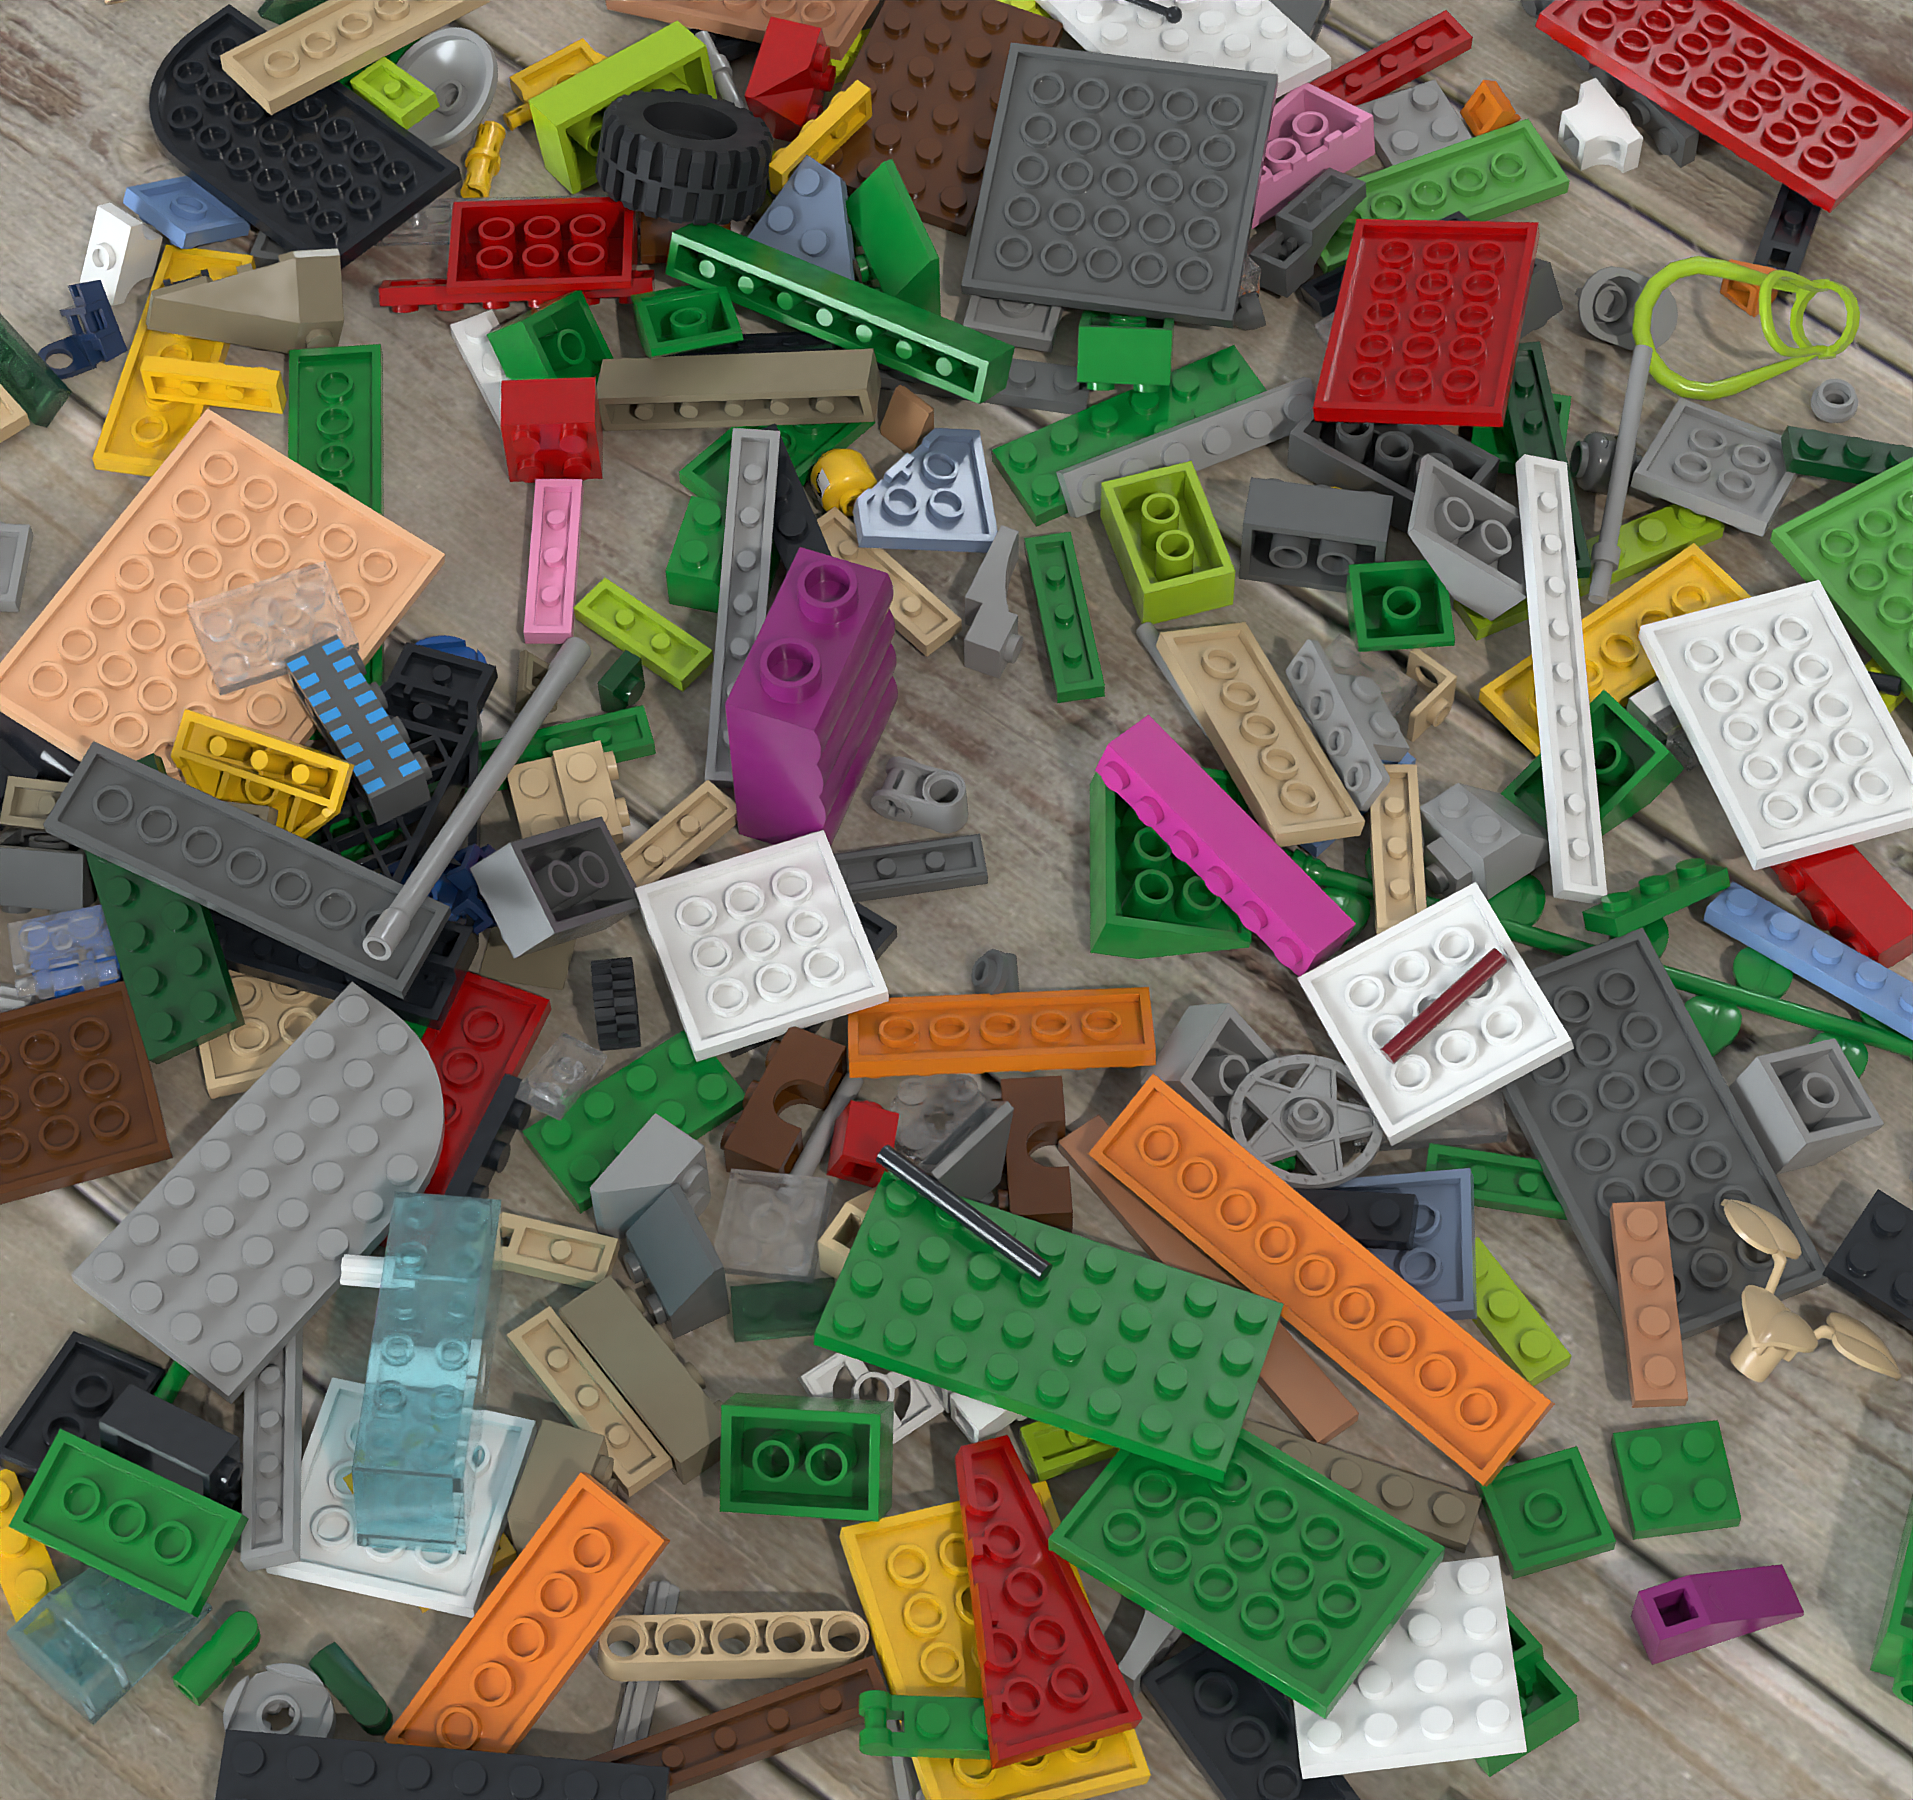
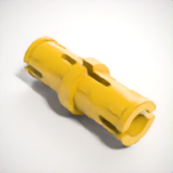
[460,121,506,201]

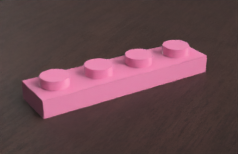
[523,479,584,644]

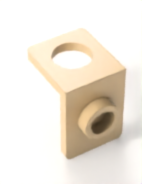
[1406,648,1457,742]

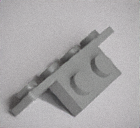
[1286,639,1410,811]

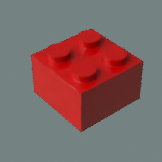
[500,377,603,483]

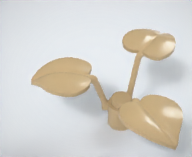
[1721,1199,1902,1382]

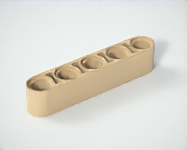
[597,1611,869,1682]

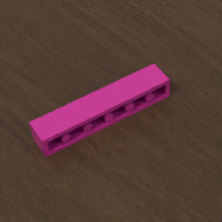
[1095,715,1356,977]

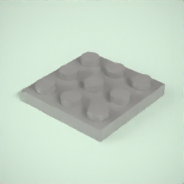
[1630,398,1798,537]

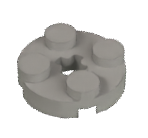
[223,1663,336,1738]

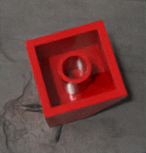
[744,16,836,142]

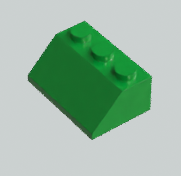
[846,159,941,316]

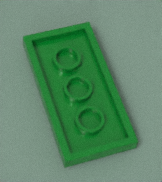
[679,422,875,503]
[522,1030,745,1214]
[8,1429,249,1618]

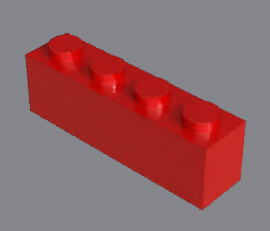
[1770,844,1913,969]

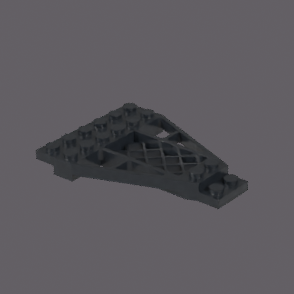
[209,642,498,1031]

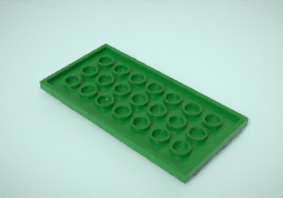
[813,1171,1284,1483]

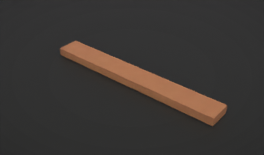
[1058,1114,1359,1445]

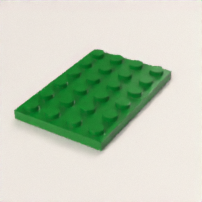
[1048,1428,1445,1719]

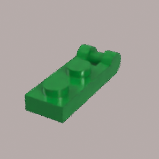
[859,1690,991,1760]

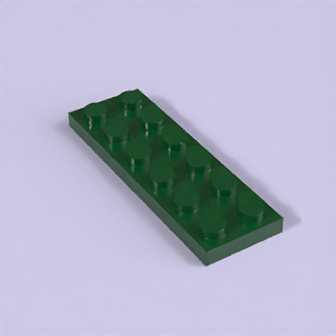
[84,753,245,1064]

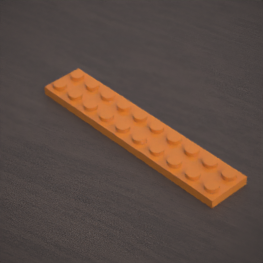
[1088,1074,1555,1487]

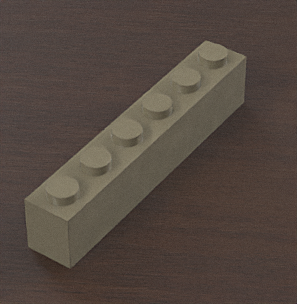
[597,349,881,431]

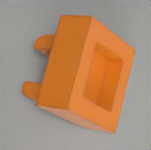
[1460,80,1521,137]

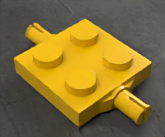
[503,38,608,131]

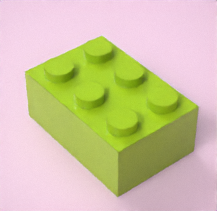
[1100,461,1236,624]

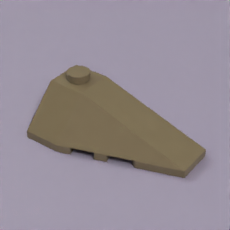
[146,248,344,354]

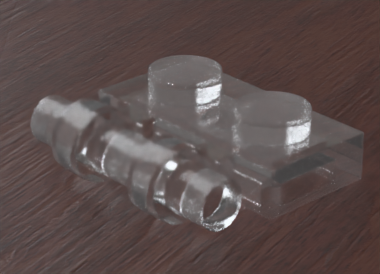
[7,905,119,1000]

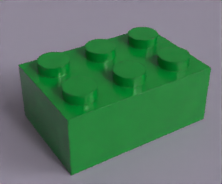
[720,1392,894,1522]

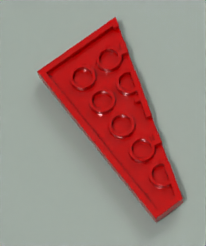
[955,1435,1143,1770]

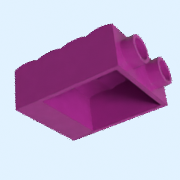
[725,547,898,847]

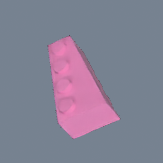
[1251,83,1375,229]

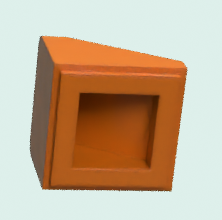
[1720,259,1778,317]

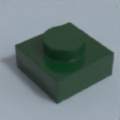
[597,650,645,713]

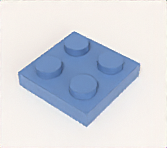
[123,176,251,249]

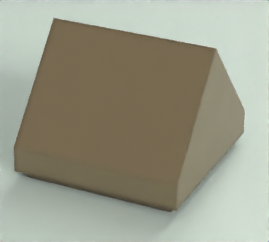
[514,650,557,713]

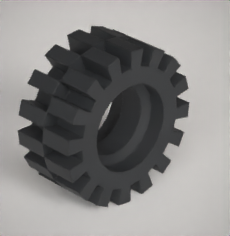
[591,957,641,1051]

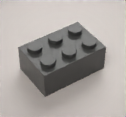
[1239,477,1393,593]
[470,816,640,959]

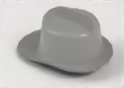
[1575,266,1678,350]

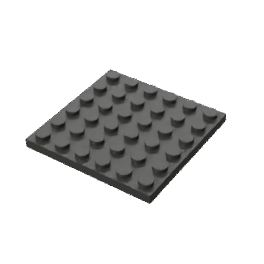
[961,42,1278,329]

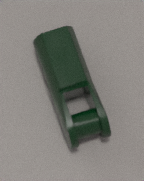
[308,1642,393,1736]

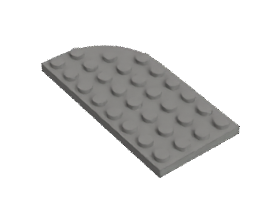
[71,982,445,1404]

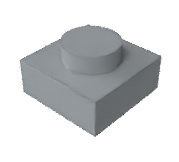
[1424,836,1473,898]

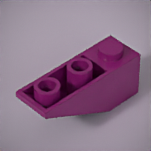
[1631,1564,1804,1665]

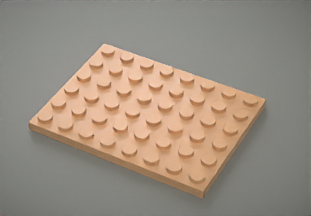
[0,408,445,784]

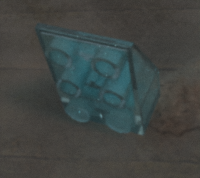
[6,1567,213,1726]

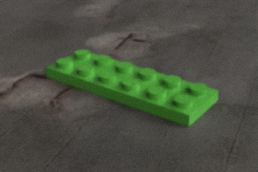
[1288,118,1570,274]

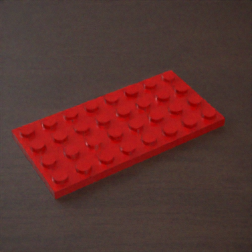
[1535,0,1913,213]

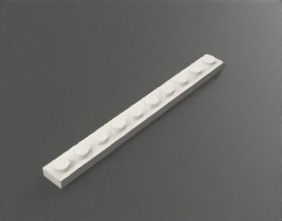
[1515,454,1607,904]

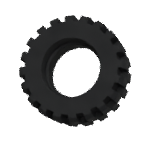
[595,89,774,226]

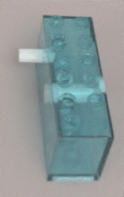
[340,1191,503,1555]

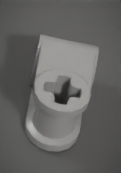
[870,756,969,834]

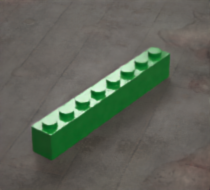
[665,223,1015,404]

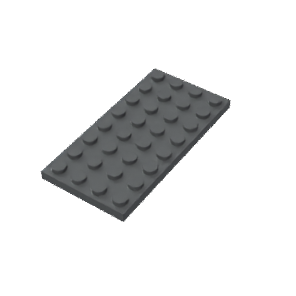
[1500,928,1828,1341]

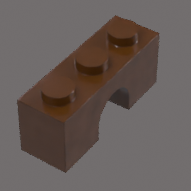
[720,1026,847,1193]
[991,1076,1073,1233]

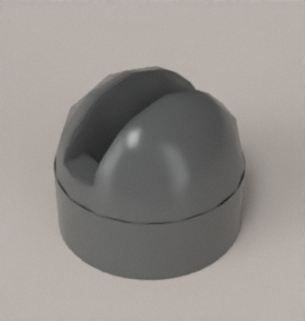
[1234,291,1266,331]

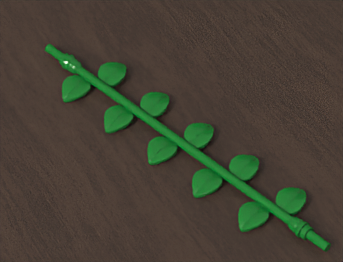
[1283,847,1913,1079]

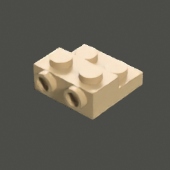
[507,740,631,844]

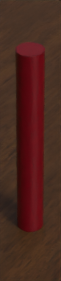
[1380,948,1507,1064]

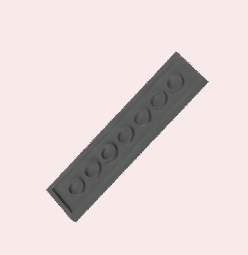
[43,741,451,999]

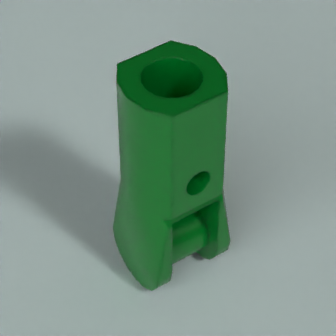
[172,1611,261,1706]

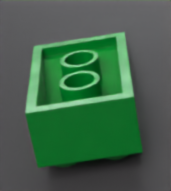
[1077,309,1175,393]
[1500,690,1685,836]

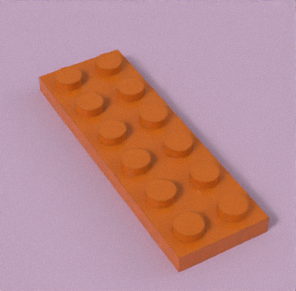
[848,987,1156,1079]
[383,1472,671,1754]

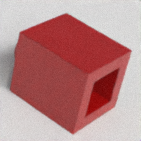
[826,1100,899,1188]

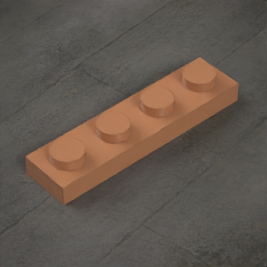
[1610,1201,1688,1408]

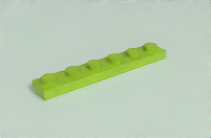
[1453,503,1725,641]

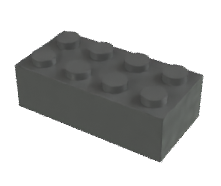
[1287,407,1500,534]

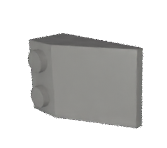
[1407,454,1527,621]

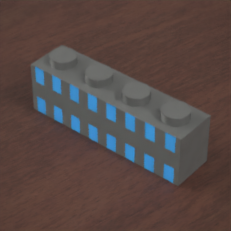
[284,634,432,826]

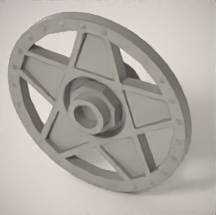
[1229,1054,1383,1189]

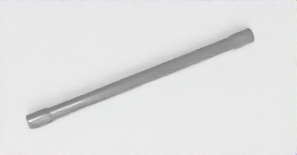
[363,637,591,961]

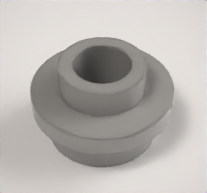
[1811,379,1858,423]

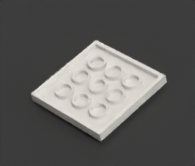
[634,830,889,1062]
[1297,882,1574,1146]
[266,1377,537,1618]
[1293,1556,1527,1779]

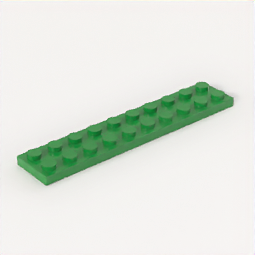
[288,344,384,740]

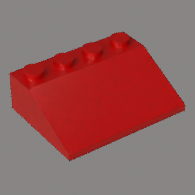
[446,196,638,295]

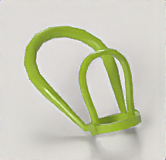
[1632,256,1860,401]

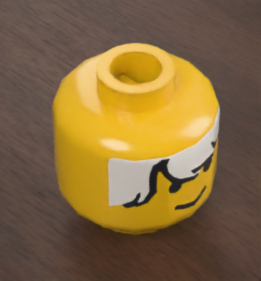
[810,449,877,518]

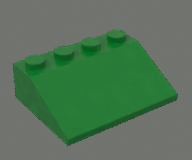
[1090,767,1251,959]

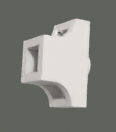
[1557,78,1643,173]
[80,203,163,306]

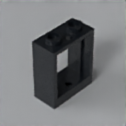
[99,1384,243,1513]

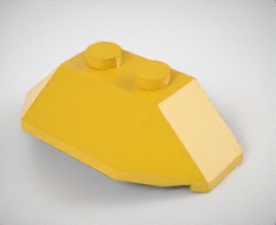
[171,709,354,839]

